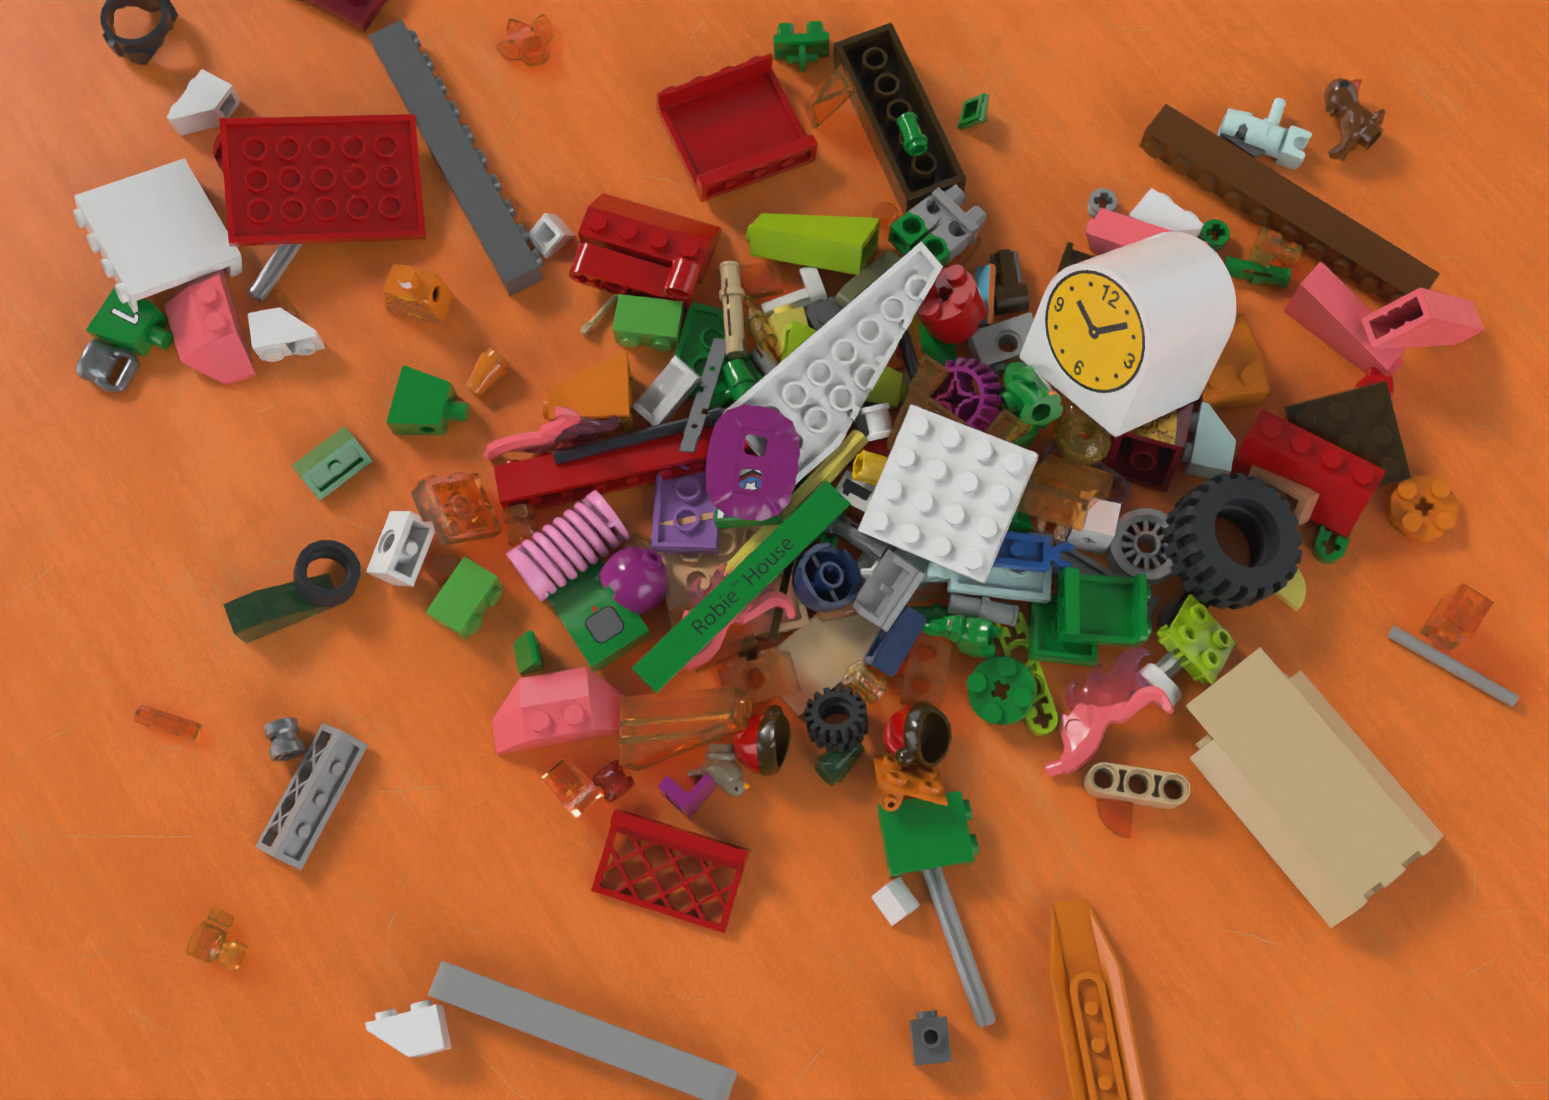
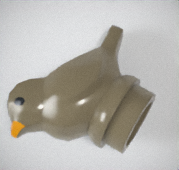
[687,744,750,797]

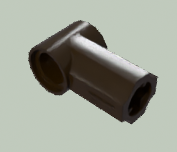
[989,249,1029,315]

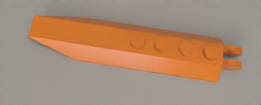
[1049,898,1147,1100]

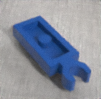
[992,531,1073,573]

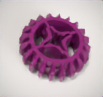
[926,357,1005,434]

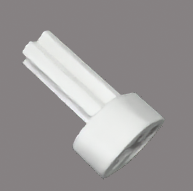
[761,266,828,320]
[1135,650,1184,708]

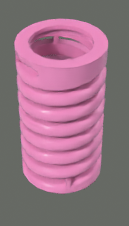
[506,490,630,603]

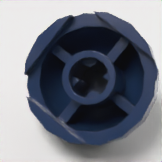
[792,542,861,613]

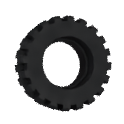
[1163,473,1303,610]

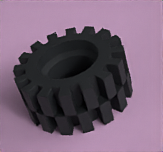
[804,686,869,752]

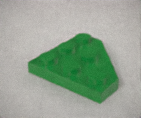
[673,301,763,408]

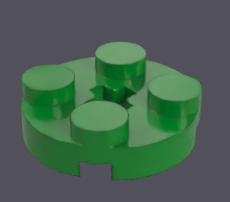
[966,656,1038,726]

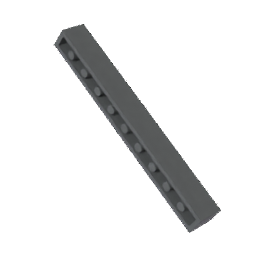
[369,20,545,296]

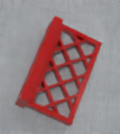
[591,809,751,933]

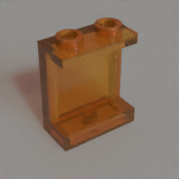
[1017,454,1114,531]

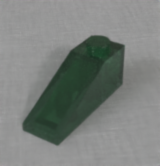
[223,573,338,644]

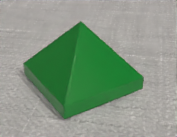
[958,92,989,130]

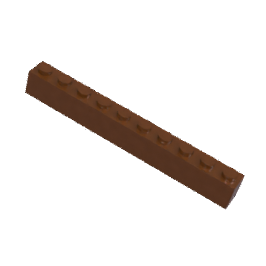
[1139,104,1440,304]

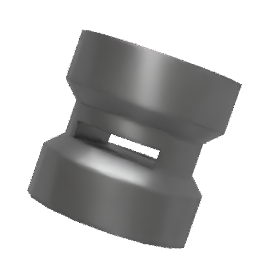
[263,717,306,762]

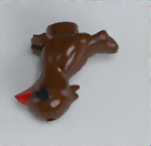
[1324,78,1385,161]

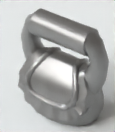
[76,339,140,393]

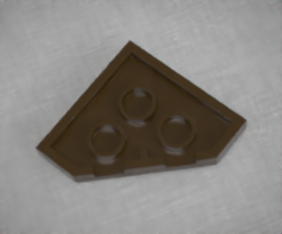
[1285,380,1411,486]

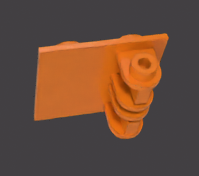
[873,754,948,811]

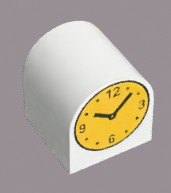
[1019,231,1236,437]

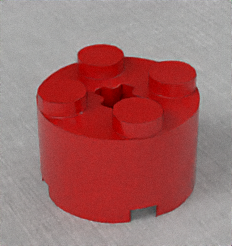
[916,264,987,344]

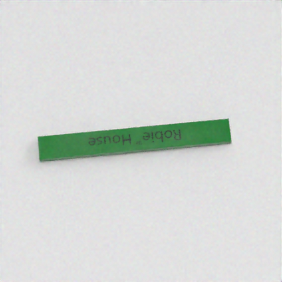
[632,480,851,694]

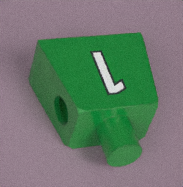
[86,287,173,356]

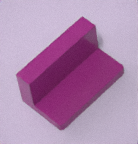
[658,773,716,818]

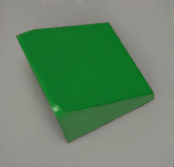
[513,630,544,674]

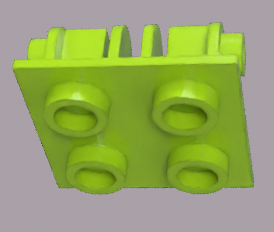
[1156,594,1236,685]

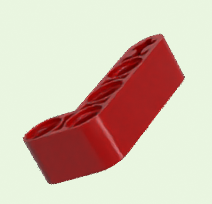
[569,243,701,313]

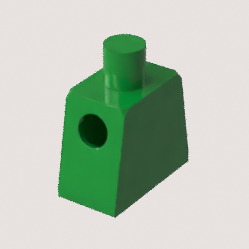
[386,365,470,436]

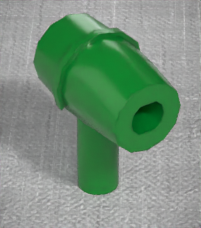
[709,359,757,408]

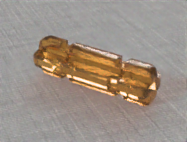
[134,705,202,741]

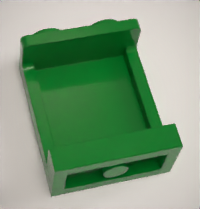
[1057,567,1152,647]
[877,791,979,879]

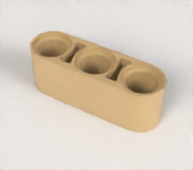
[1083,762,1191,809]

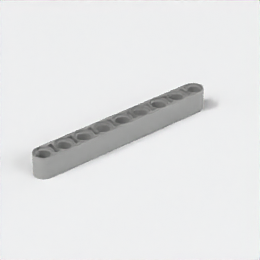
[428,960,738,1100]

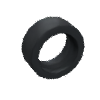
[293,540,361,607]

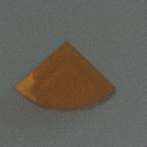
[1096,798,1133,839]

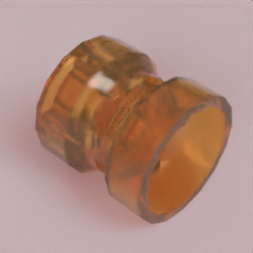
[502,504,540,547]

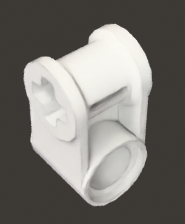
[853,402,896,442]

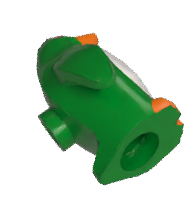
[1001,362,1063,429]

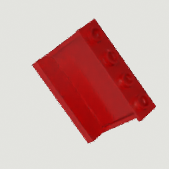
[656,53,818,202]

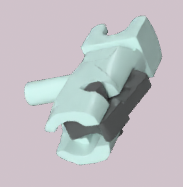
[1217,98,1312,170]

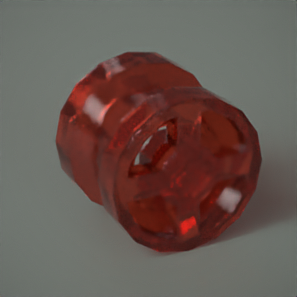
[591,760,636,803]

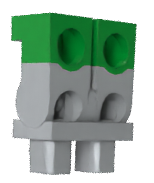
[888,185,987,268]

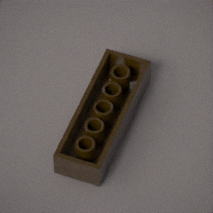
[833,22,966,215]

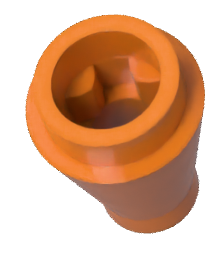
[465,348,510,398]

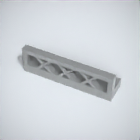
[255,723,368,870]

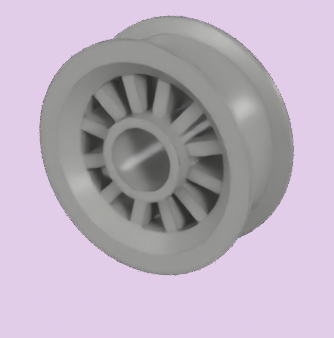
[1106,508,1173,586]

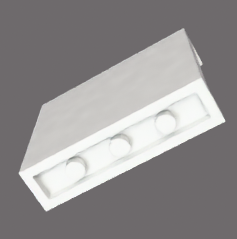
[73,158,243,313]

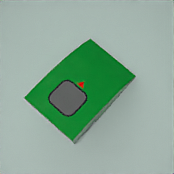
[547,557,652,673]

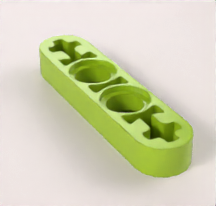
[993,611,1058,737]

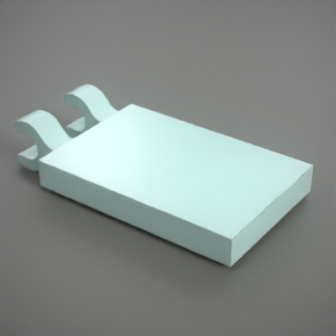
[923,532,1053,604]

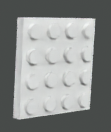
[858,404,1039,584]

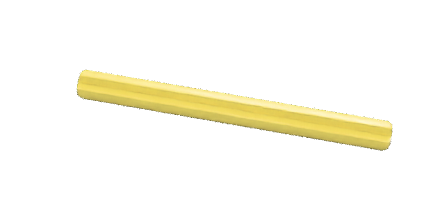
[720,429,868,578]

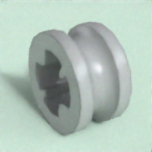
[1087,188,1118,219]

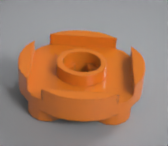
[1387,475,1458,543]

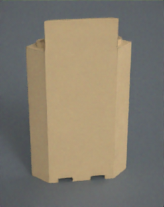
[1186,647,1444,928]

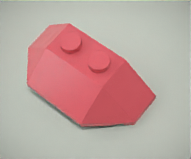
[164,269,257,386]
[492,667,632,754]

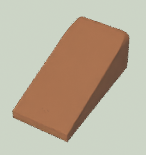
[1247,465,1320,526]

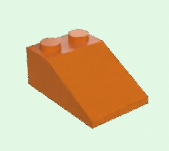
[1194,313,1269,412]

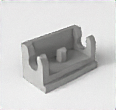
[851,549,925,632]

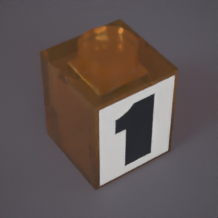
[831,468,876,522]

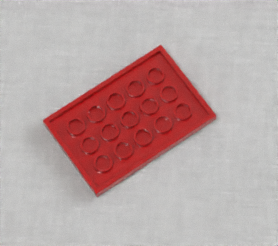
[219,114,426,247]

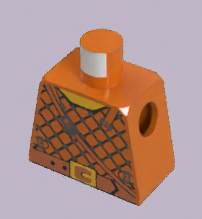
[383,264,454,325]

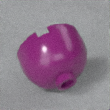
[599,547,669,614]

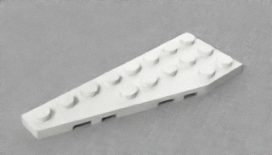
[722,241,943,484]

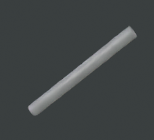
[1387,625,1519,707]

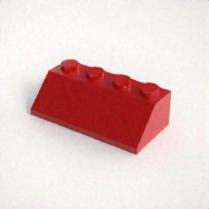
[578,193,722,285]
[1229,408,1386,539]

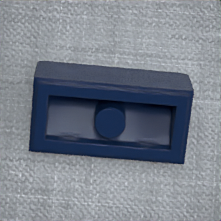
[863,605,927,677]

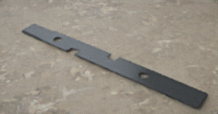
[679,338,726,453]

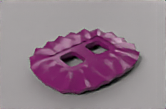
[706,404,800,521]

